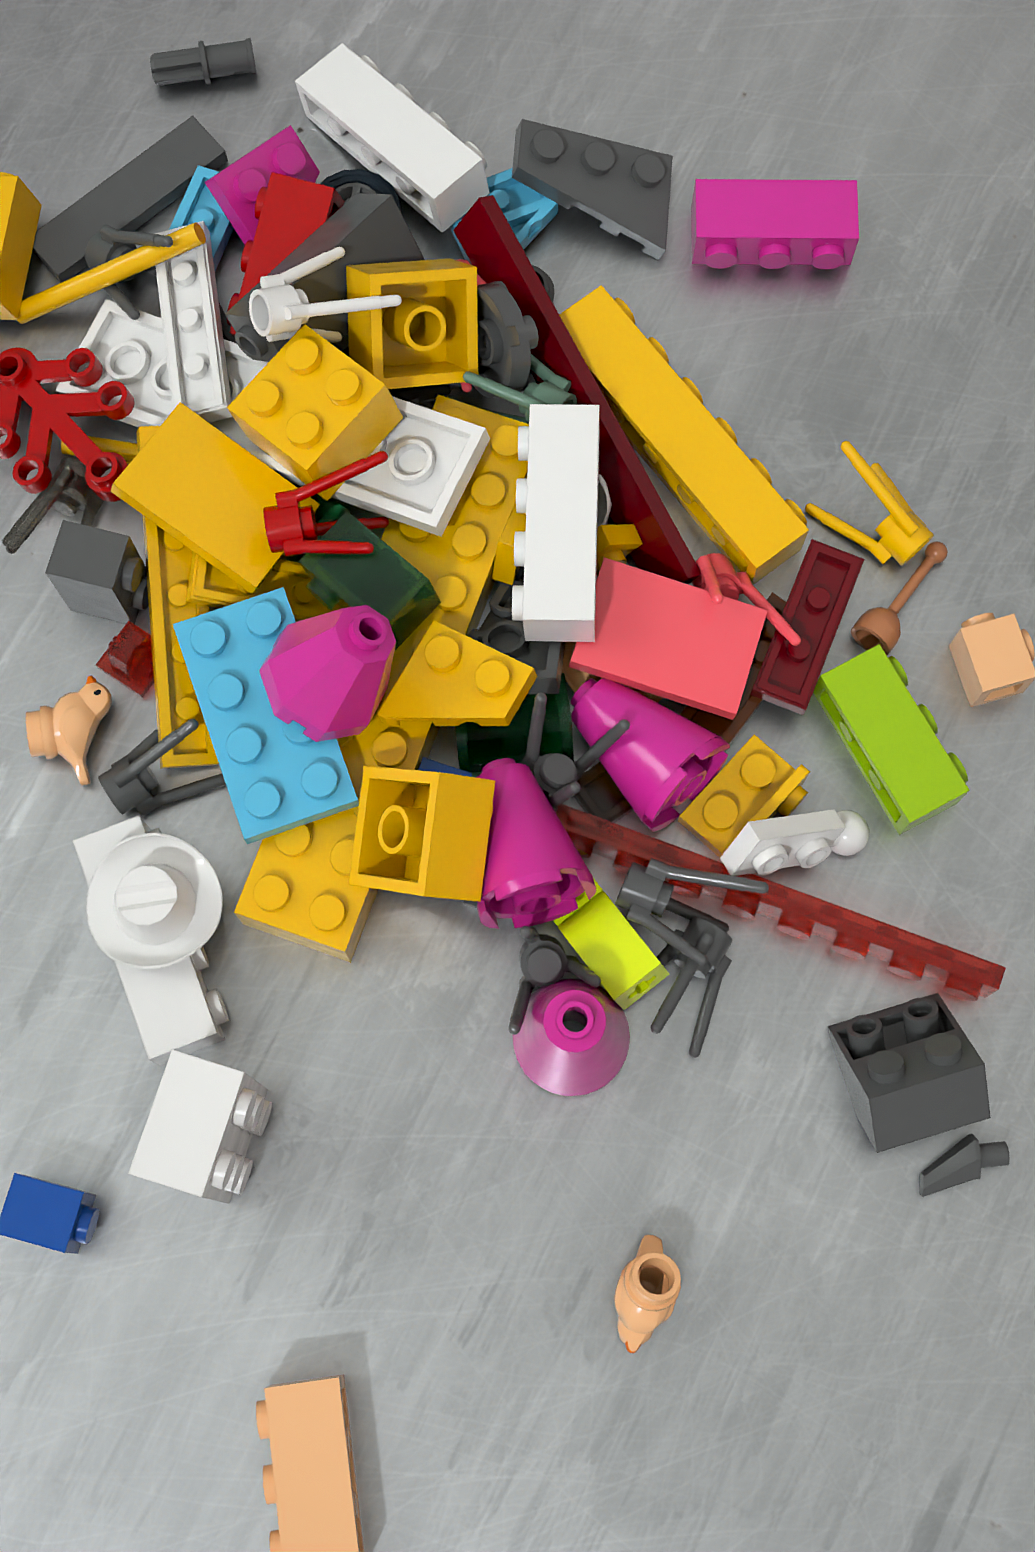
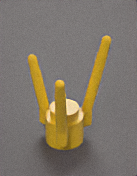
[805,441,934,566]

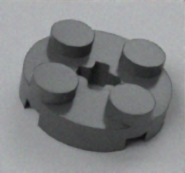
[473,281,539,398]

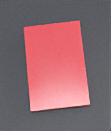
[568,557,768,720]

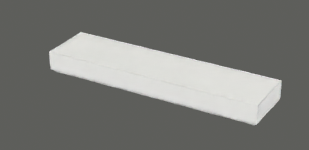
[155,221,233,423]

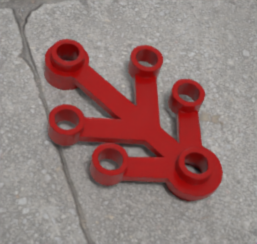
[0,347,135,502]

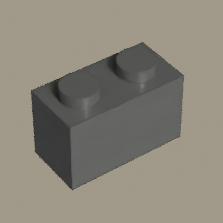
[45,520,149,626]

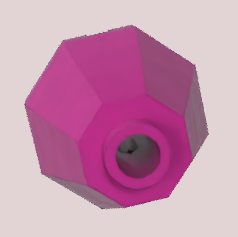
[259,605,396,742]

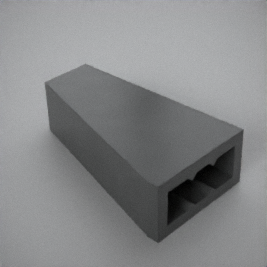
[225,193,425,362]

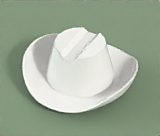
[86,833,223,969]

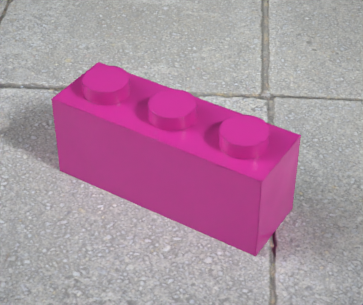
[691,179,859,270]

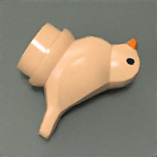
[26,675,112,786]
[614,1235,681,1353]

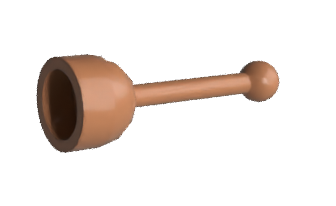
[851,541,948,655]

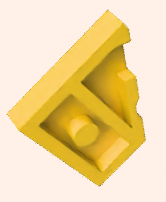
[377,620,537,726]

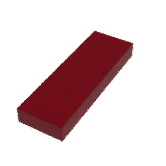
[750,539,865,715]

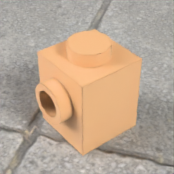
[949,613,1035,707]

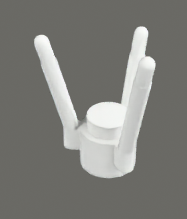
[249,247,402,343]

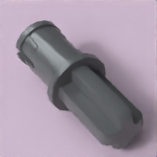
[150,38,257,86]

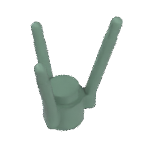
[463,354,577,424]

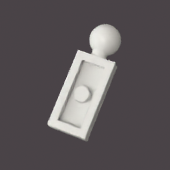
[720,809,869,876]

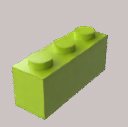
[813,644,970,835]

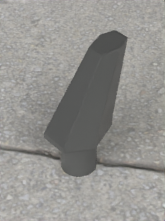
[919,1134,1010,1197]

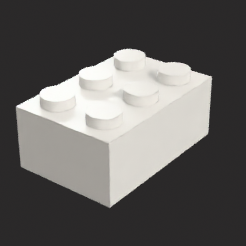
[128,1049,272,1204]

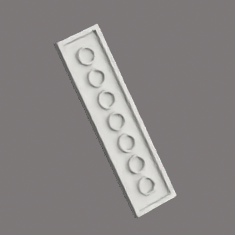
[55,299,490,537]

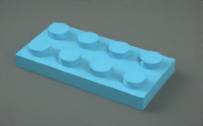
[173,587,359,844]

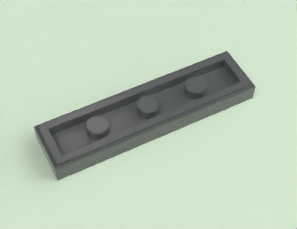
[32,116,228,283]

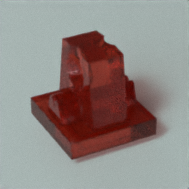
[96,621,154,698]

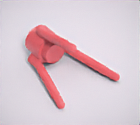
[691,553,801,646]

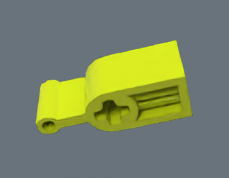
[553,878,670,1010]

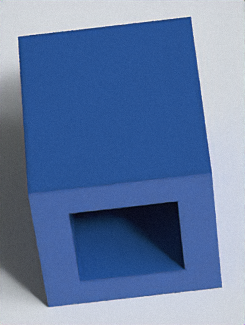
[0,1173,99,1254]

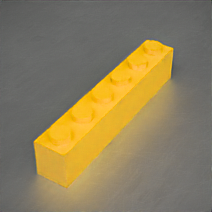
[559,285,809,585]

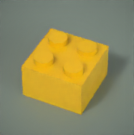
[346,258,478,389]
[226,324,403,501]
[349,766,495,902]

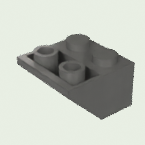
[828,993,991,1153]

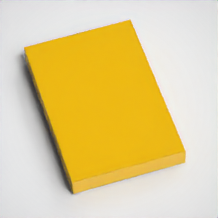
[111,402,320,594]

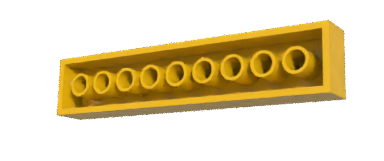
[234,394,529,963]

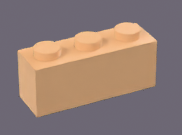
[256,1374,364,1552]

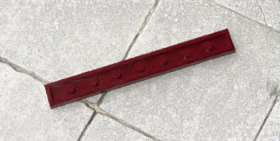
[453,195,702,584]

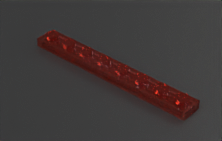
[556,804,1006,1001]

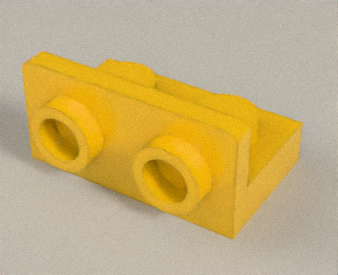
[678,734,810,858]

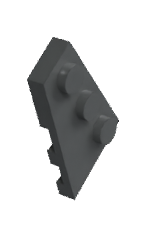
[512,119,673,260]

